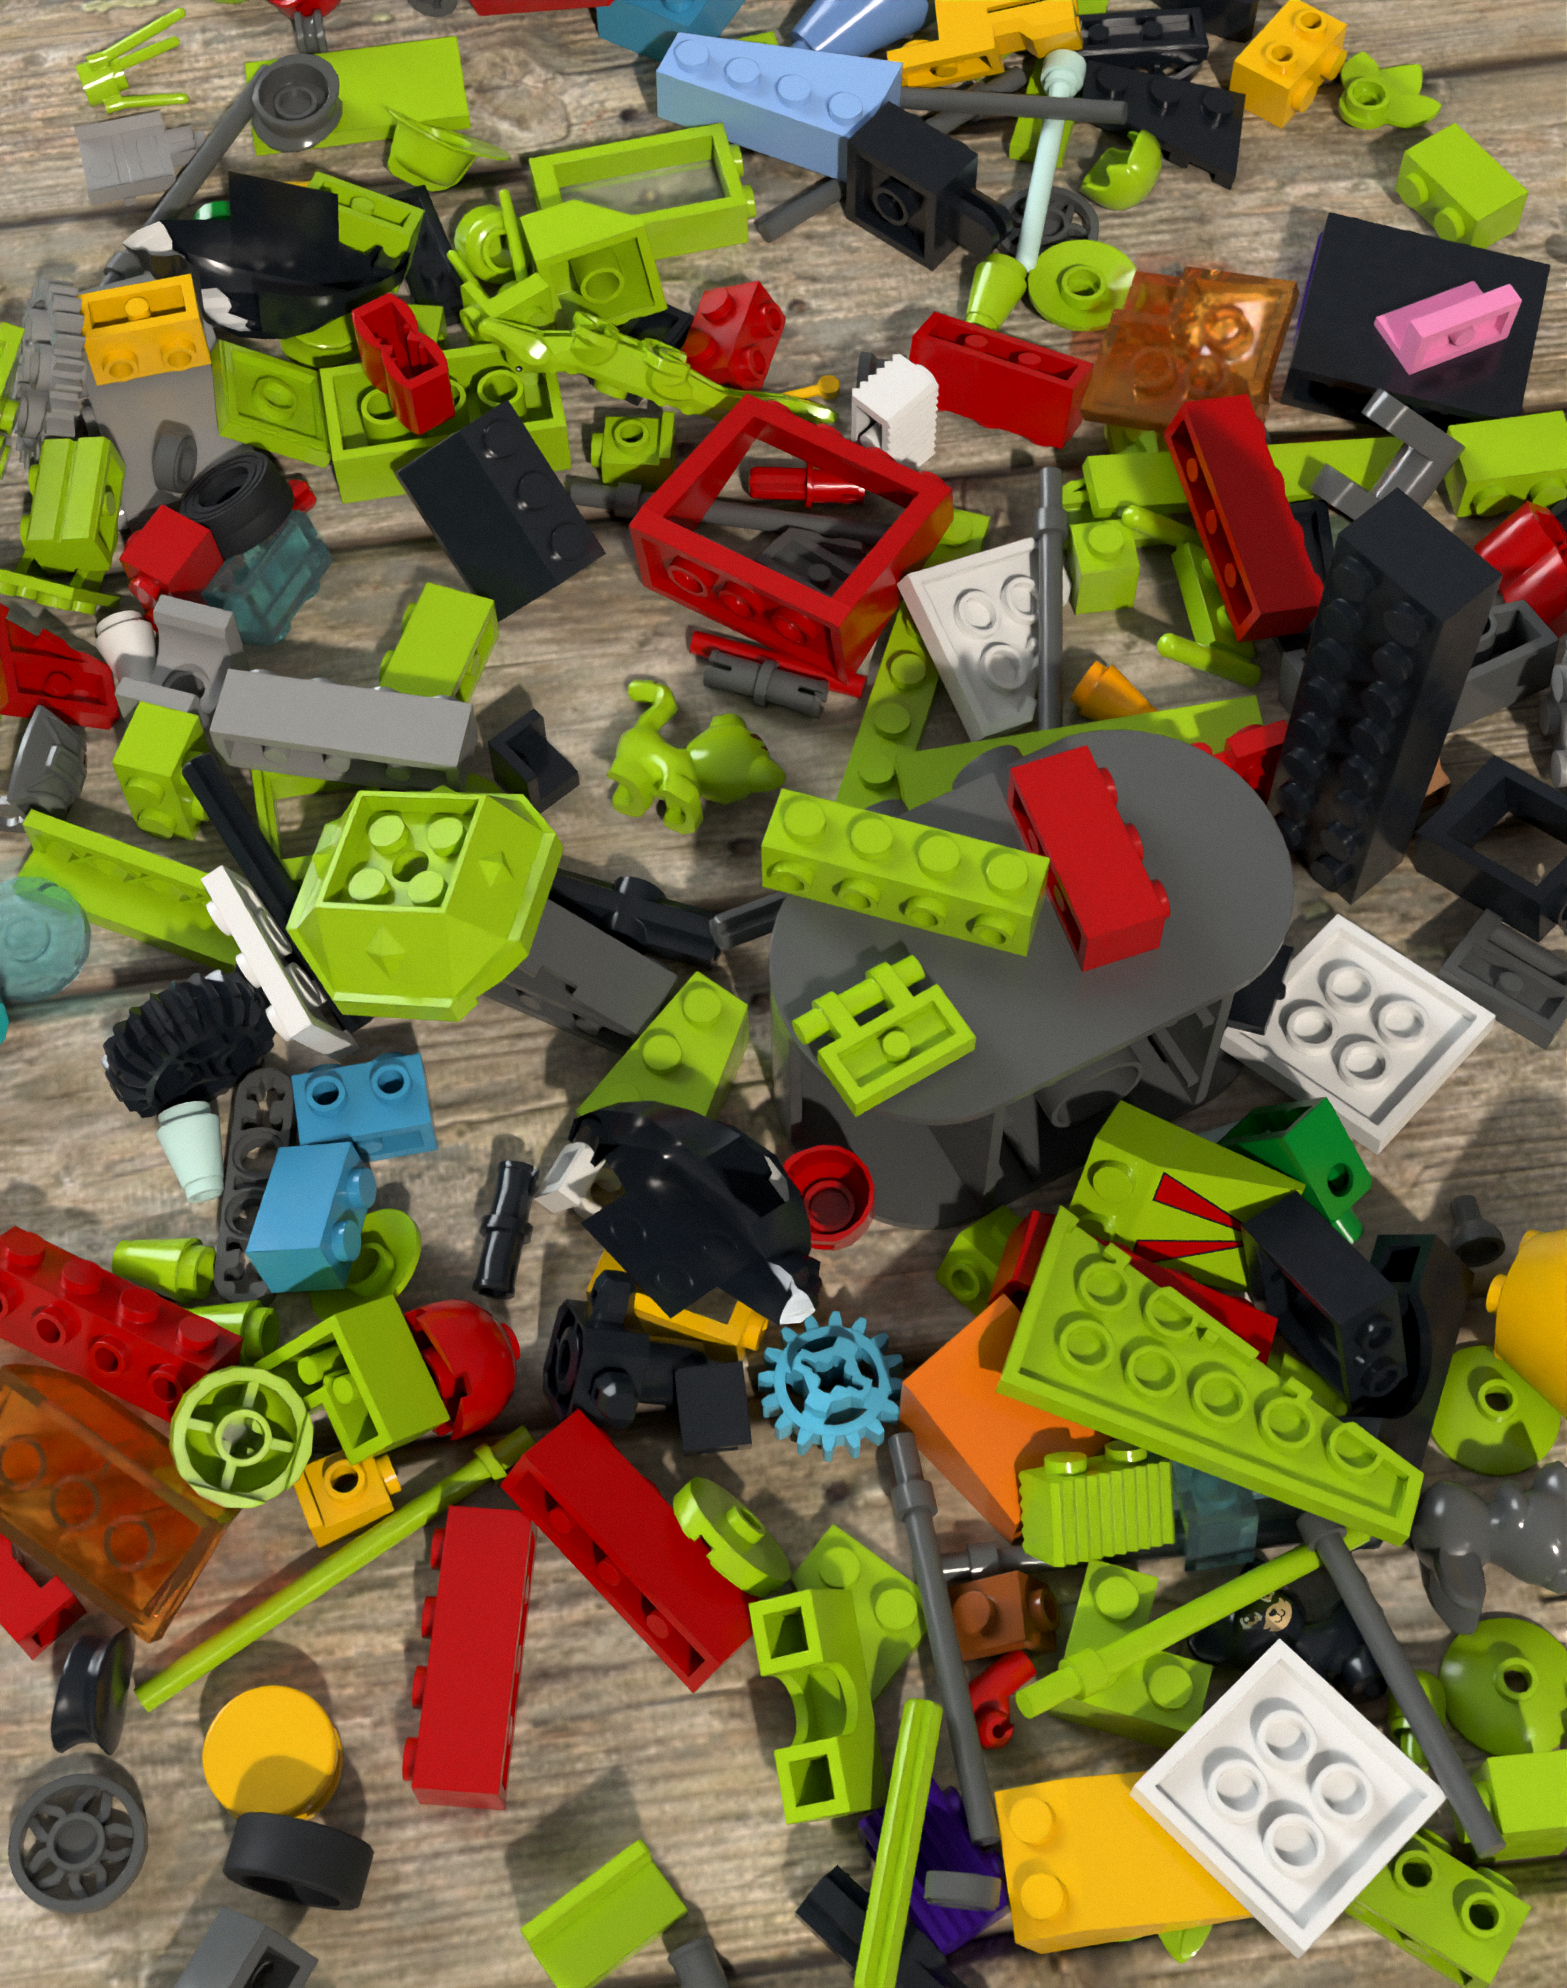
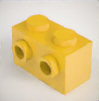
[1229,0,1347,129]
[77,274,212,386]

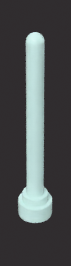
[1015,49,1087,273]

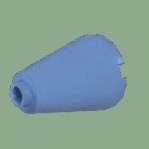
[790,0,937,57]

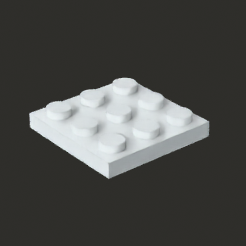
[1220,914,1496,1155]
[1129,1638,1447,1960]

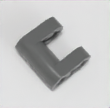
[1308,388,1466,520]

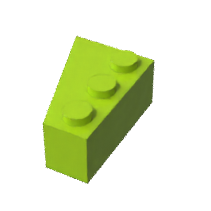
[575,971,750,1162]

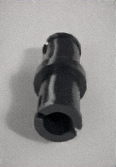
[472,1160,540,1300]

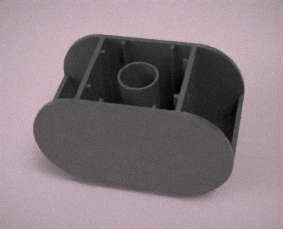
[769,730,1294,1230]

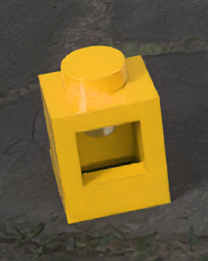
[293,1450,402,1550]

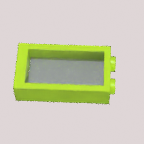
[529,122,756,260]

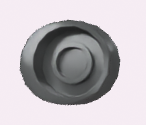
[252,53,343,153]

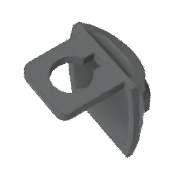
[0,705,87,833]

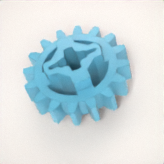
[758,1311,904,1462]

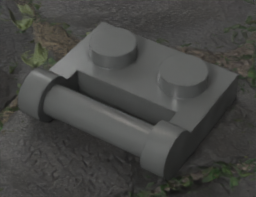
[1437,908,1567,1050]

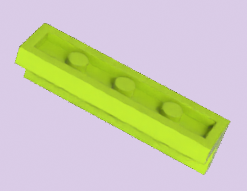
[13,809,256,973]

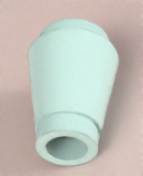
[155,1101,225,1203]

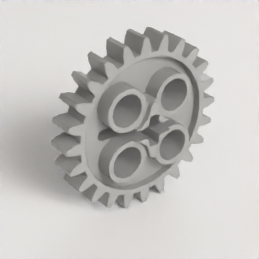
[12,278,87,469]

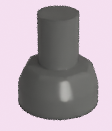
[1450,1195,1506,1268]

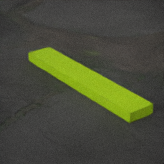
[1082,437,1404,519]
[894,695,1264,810]

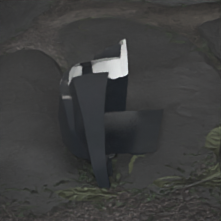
[122,171,411,339]
[568,1101,822,1326]

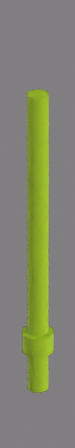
[1016,1526,1371,1719]

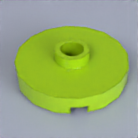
[673,1476,792,1598]

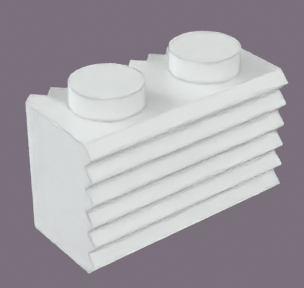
[851,354,939,471]

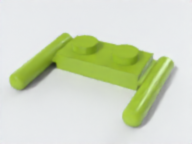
[1122,505,1261,688]

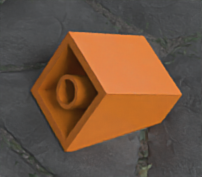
[898,1294,1115,1546]

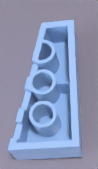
[656,32,903,183]

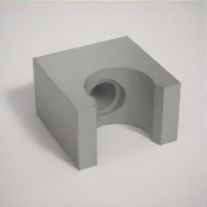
[114,594,250,760]

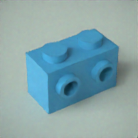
[291,1052,439,1163]
[245,1142,376,1293]

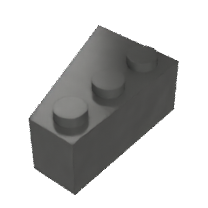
[482,898,679,1056]

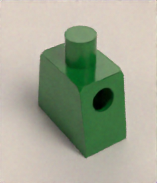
[1216,1097,1372,1244]

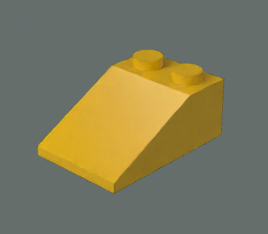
[994,1771,1254,1954]

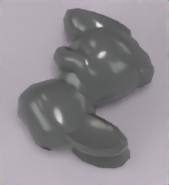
[1409,1461,1567,1635]

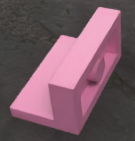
[1374,281,1522,375]

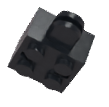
[846,101,1013,272]

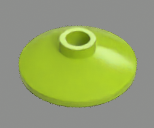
[1028,239,1141,332]
[310,1208,421,1321]
[1430,1345,1561,1477]
[1438,1618,1567,1757]

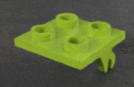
[0,529,121,615]

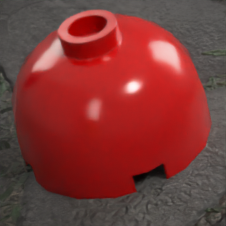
[403,1299,520,1440]

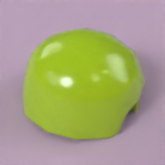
[1079,129,1162,211]

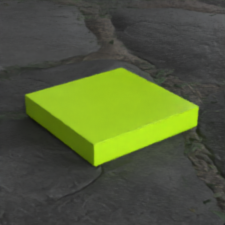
[210,339,332,468]

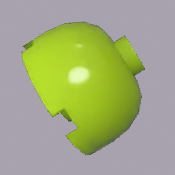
[169,1366,314,1508]

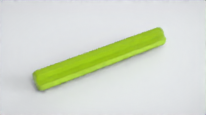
[854,1698,943,1988]

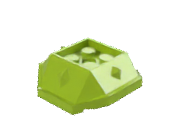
[285,784,564,1022]

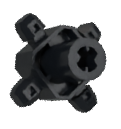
[543,1269,707,1429]

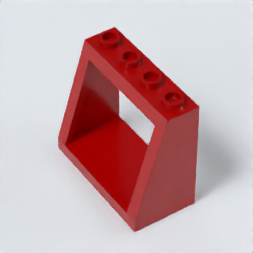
[629,393,954,686]

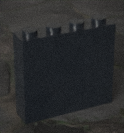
[1280,212,1551,433]

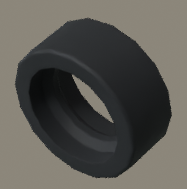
[223,1812,374,1911]

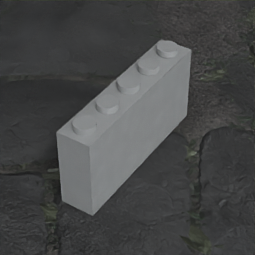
[77,273,254,534]

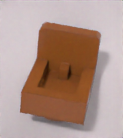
[947,1570,1060,1662]

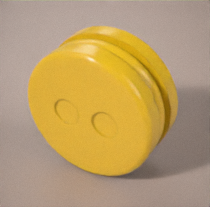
[202,1685,343,1820]

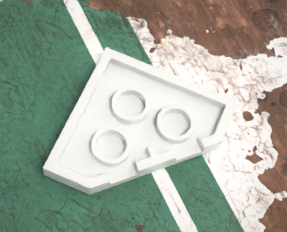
[897,537,1072,742]

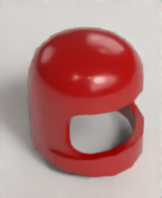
[783,1145,876,1251]

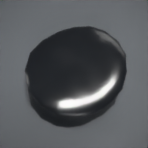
[51,1627,136,1755]

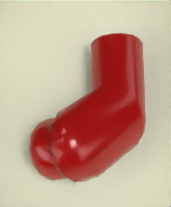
[968,1649,1037,1750]

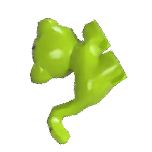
[606,680,786,835]

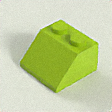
[520,199,668,330]

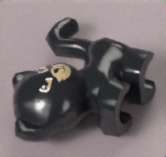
[1186,1536,1388,1704]

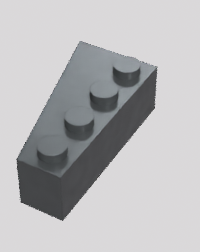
[1278,600,1559,734]

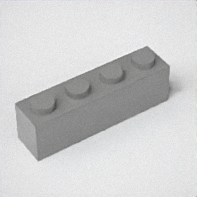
[209,669,478,792]

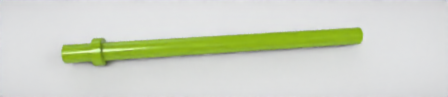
[133,1425,536,1713]

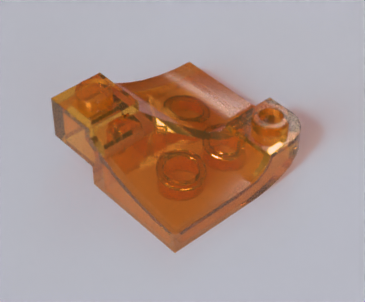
[1079,266,1300,433]

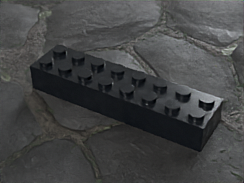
[1267,487,1503,905]

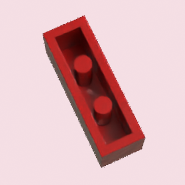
[909,311,1094,449]
[1006,745,1171,972]

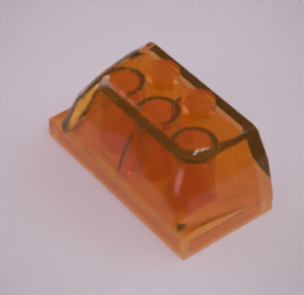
[0,1363,243,1644]

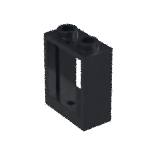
[1416,755,1567,943]
[1240,1191,1408,1411]

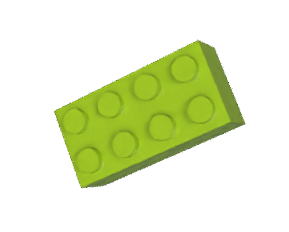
[320,343,572,504]

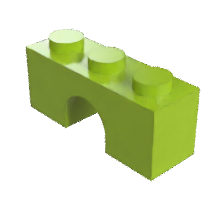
[749,1589,888,1825]

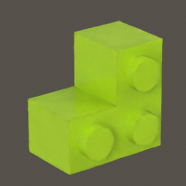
[254,1294,451,1466]
[1049,1559,1213,1750]

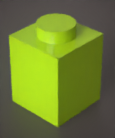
[1065,519,1140,615]

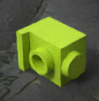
[591,411,677,492]

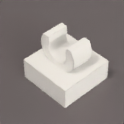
[533,1142,622,1219]

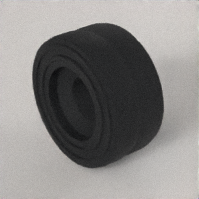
[179,451,295,559]

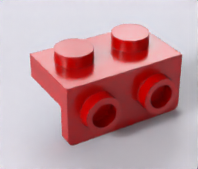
[682,281,786,391]

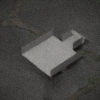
[74,111,206,206]

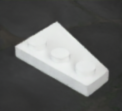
[201,865,360,1062]

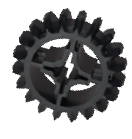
[100,969,276,1118]

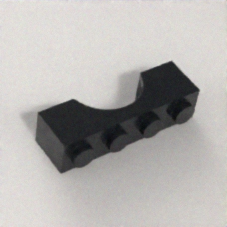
[1335,1234,1475,1470]

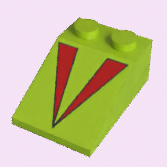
[1068,1100,1306,1293]

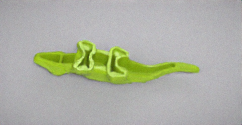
[478,311,839,425]

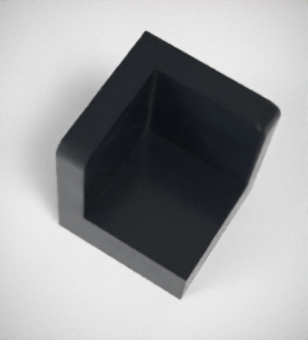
[488,709,580,814]
[675,1361,752,1457]

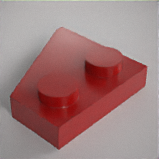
[0,603,120,730]

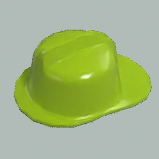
[387,109,511,192]

